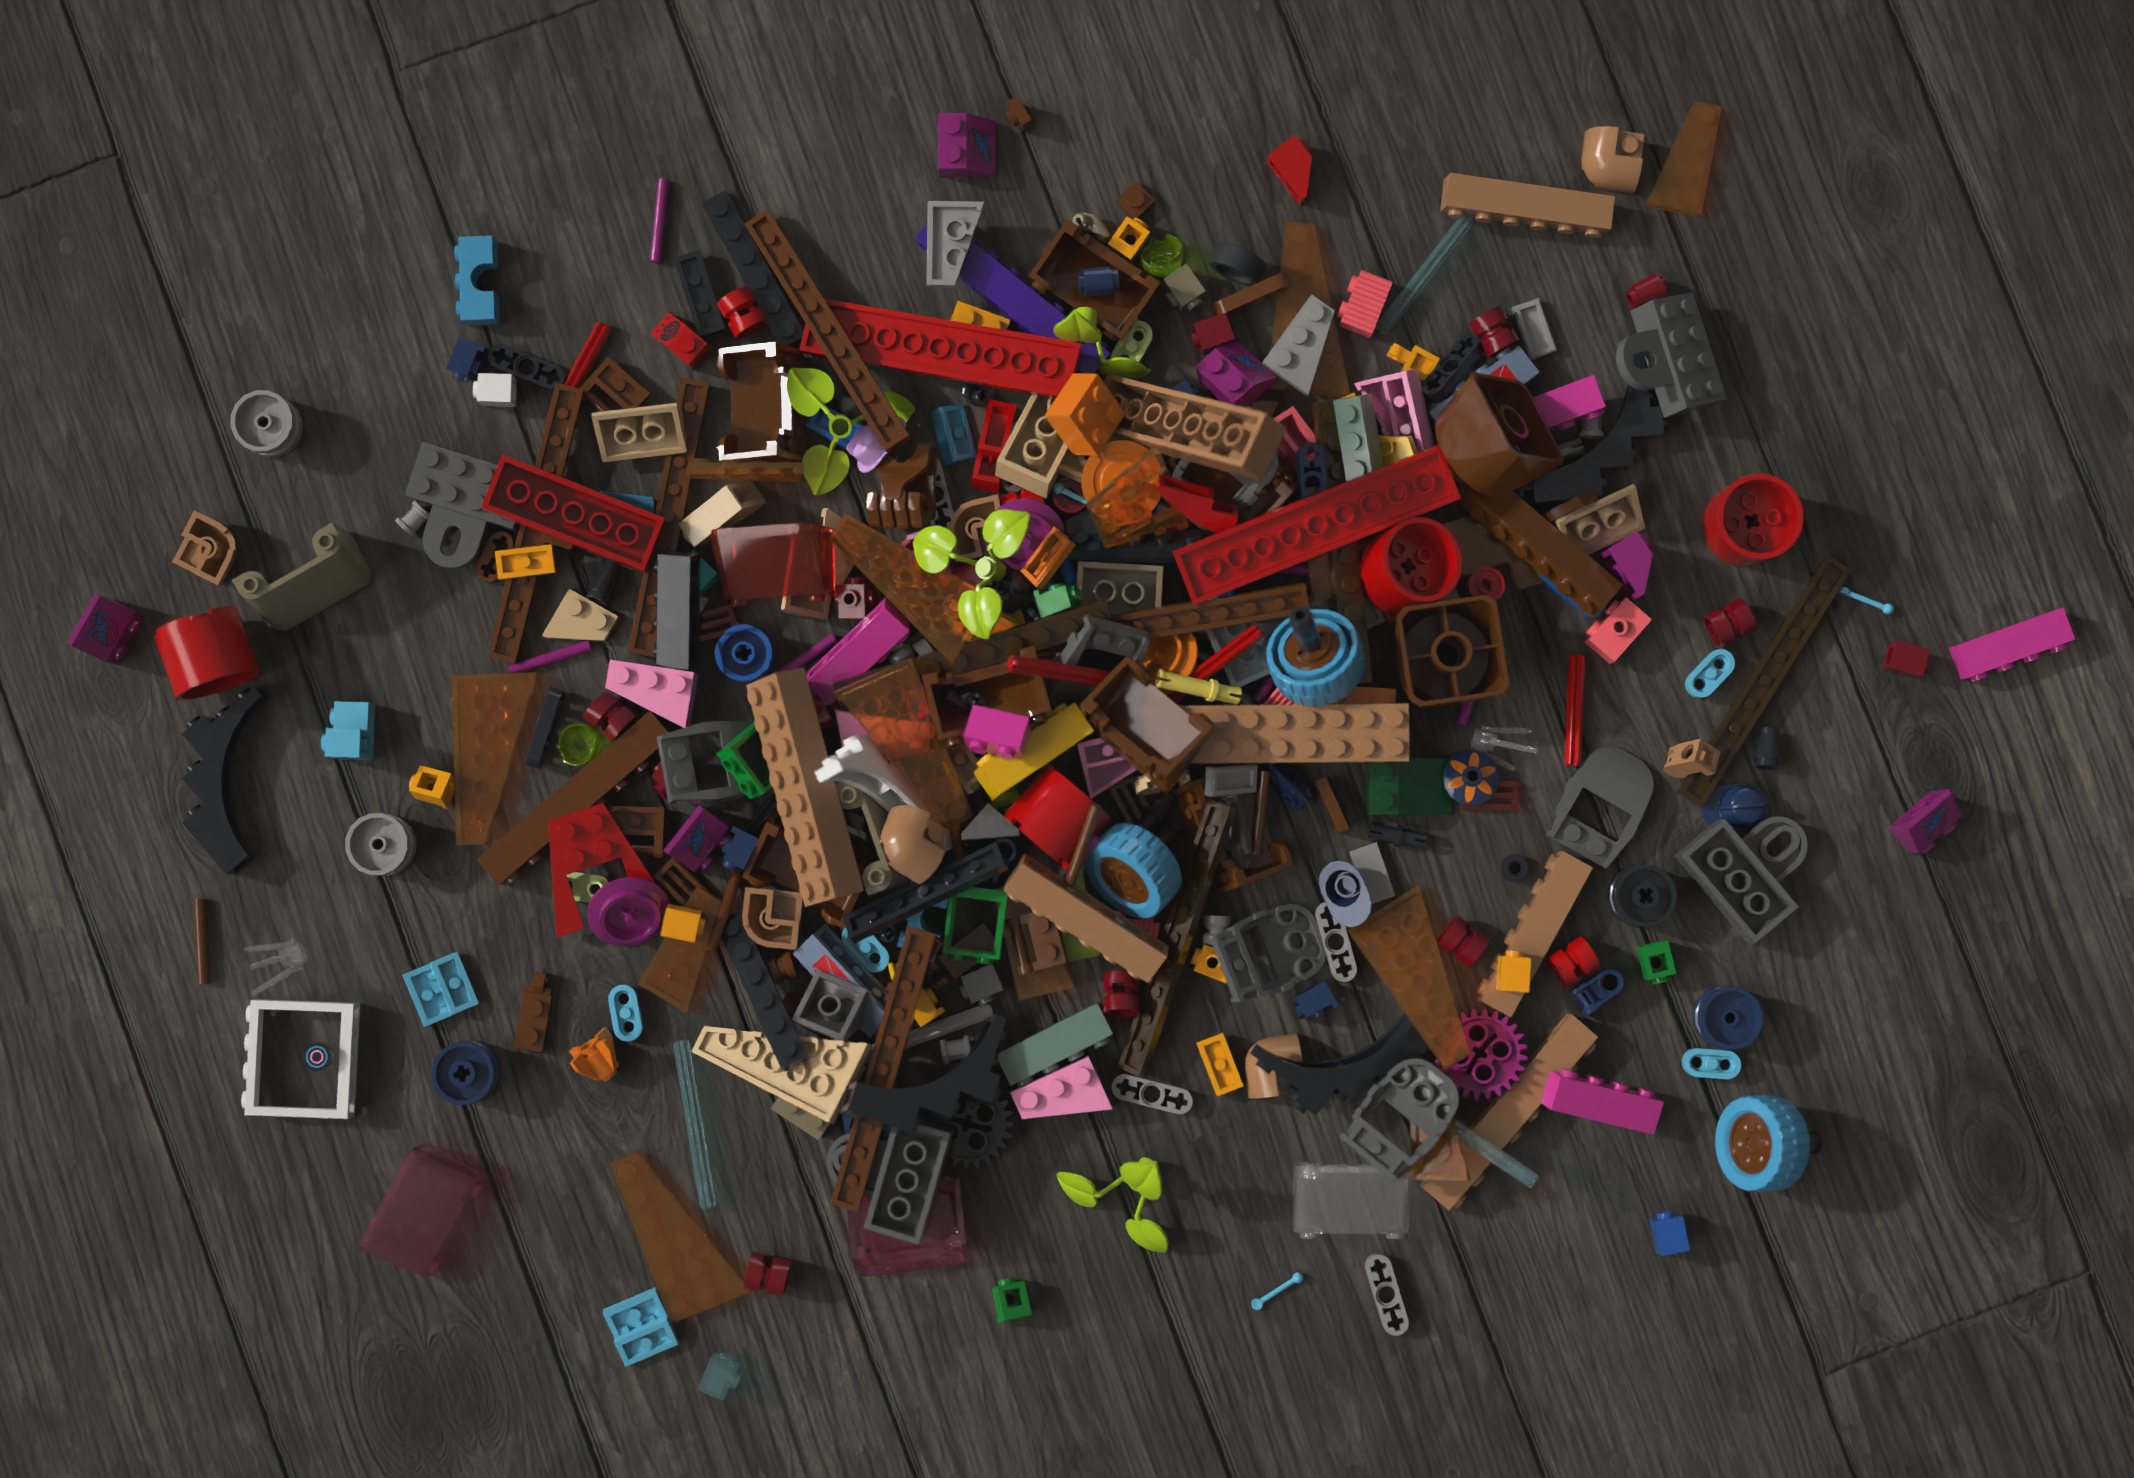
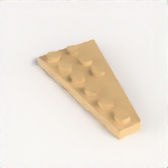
[691,1026,872,1124]

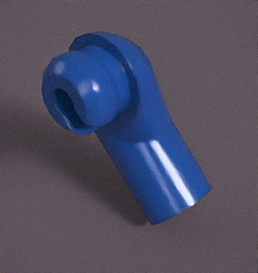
[1059,560,1077,586]

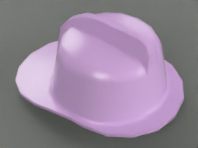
[846,416,906,473]

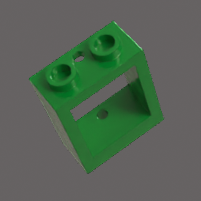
[717,721,772,799]
[942,887,1008,965]

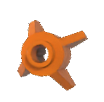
[569,1027,619,1082]

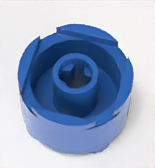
[715,624,775,684]

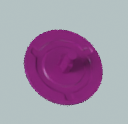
[984,498,1065,575]
[587,877,670,946]

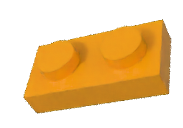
[951,301,1010,330]
[495,544,557,580]
[1196,1032,1243,1096]

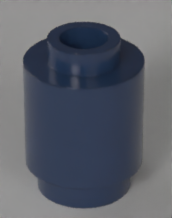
[1077,266,1119,297]

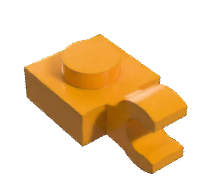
[1386,343,1440,383]

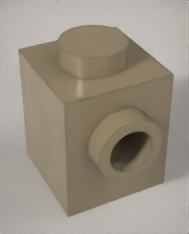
[1162,263,1205,312]

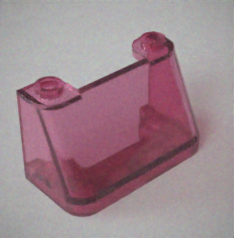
[358,1143,485,1278]
[847,1177,970,1277]

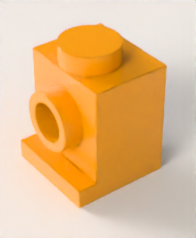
[1108,216,1150,264]
[409,765,458,809]
[1190,944,1227,983]
[914,986,946,1027]

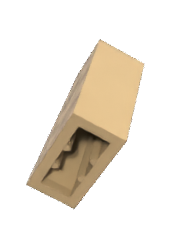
[678,480,767,547]

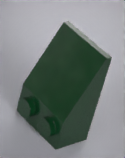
[1366,758,1452,816]

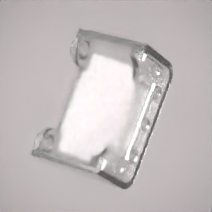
[1293,1162,1412,1239]

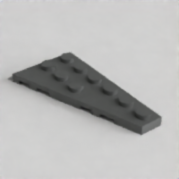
[1204,596,1386,687]

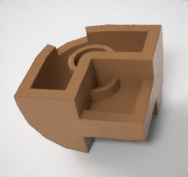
[1581,126,1644,195]
[949,494,1002,563]
[172,510,237,586]
[880,805,948,884]
[742,887,803,950]
[1244,1033,1302,1098]

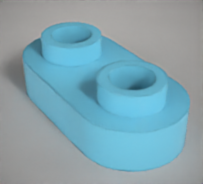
[1685,649,1735,698]
[842,927,890,973]
[608,985,643,1041]
[1682,1048,1741,1079]

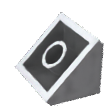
[961,803,1020,841]
[792,970,868,1041]

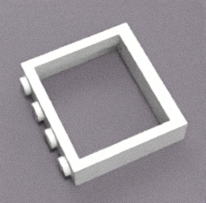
[241,999,360,1119]

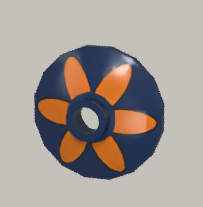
[1442,750,1499,806]

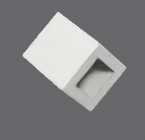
[473,373,517,407]

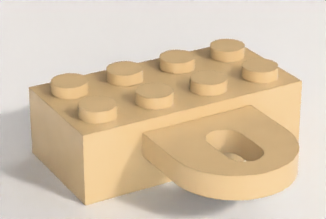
[995,394,1117,499]

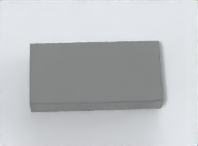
[1511,298,1557,361]
[1205,763,1258,797]
[1349,842,1395,904]

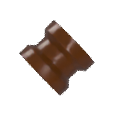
[768,951,799,985]

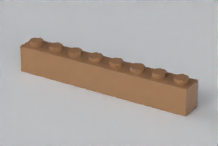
[1420,1013,1598,1211]

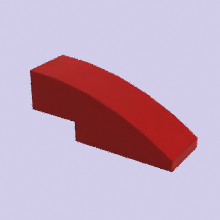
[971,399,1016,494]
[1157,474,1238,533]

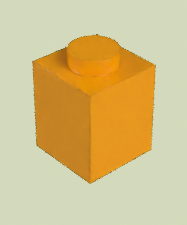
[661,904,706,943]
[1496,950,1531,993]

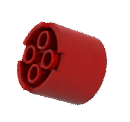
[1702,474,1803,567]
[1359,517,1462,615]
[154,606,260,701]
[1003,764,1112,871]

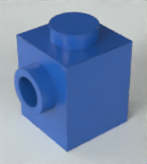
[1649,1210,1690,1256]

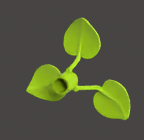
[1054,307,1151,380]
[787,368,915,496]
[913,509,1030,639]
[1056,1157,1169,1253]

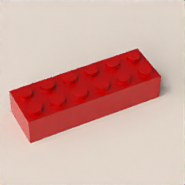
[481,454,665,573]

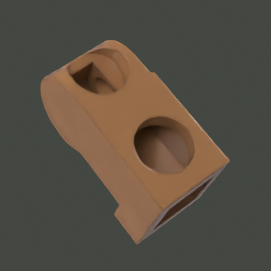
[1663,738,1720,778]

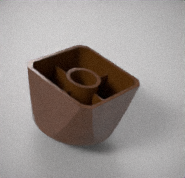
[1435,372,1564,497]
[1394,595,1510,707]

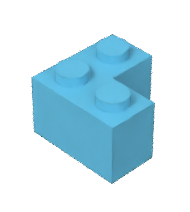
[321,701,375,760]

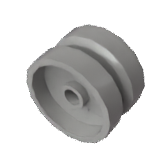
[231,390,303,457]
[345,813,416,876]

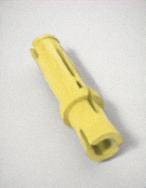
[1155,669,1242,705]

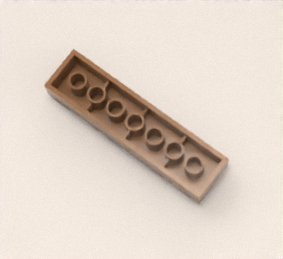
[1104,374,1287,481]
[746,667,864,907]
[1179,704,1409,763]

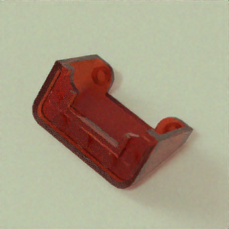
[711,523,835,607]

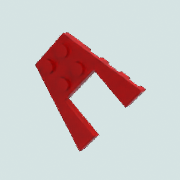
[548,803,655,938]

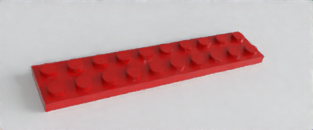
[799,299,1083,398]
[1172,444,1461,605]

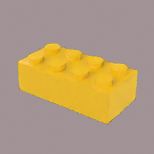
[973,703,1094,801]

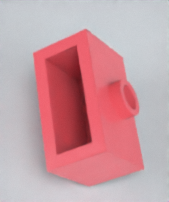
[1274,406,1316,472]
[1584,597,1652,664]

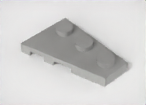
[927,201,984,288]
[1262,295,1335,397]

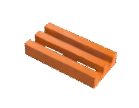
[1021,526,1076,590]

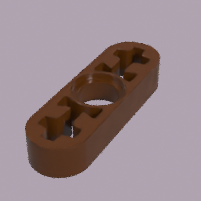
[1213,272,1292,316]

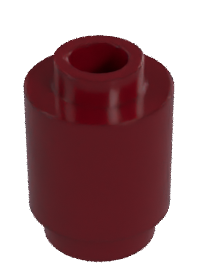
[1625,273,1670,309]

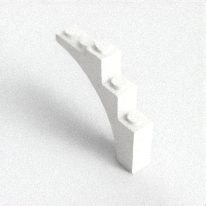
[815,734,952,852]

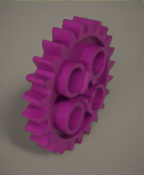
[1434,1008,1529,1102]

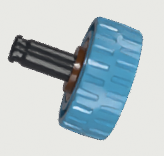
[1266,607,1366,707]
[1085,818,1184,919]
[1715,1095,1823,1192]

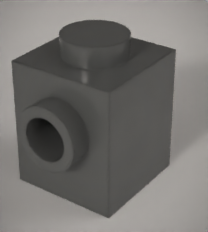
[958,964,1004,1006]

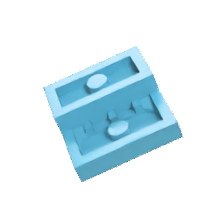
[402,952,479,1028]
[603,1287,679,1367]

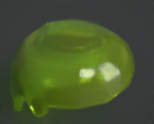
[1140,234,1184,277]
[557,722,601,767]

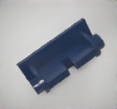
[1259,762,1314,810]

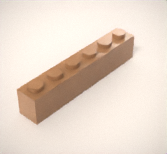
[1440,173,1615,238]
[1477,851,1593,1017]
[1004,853,1169,983]

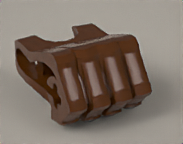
[866,442,938,529]

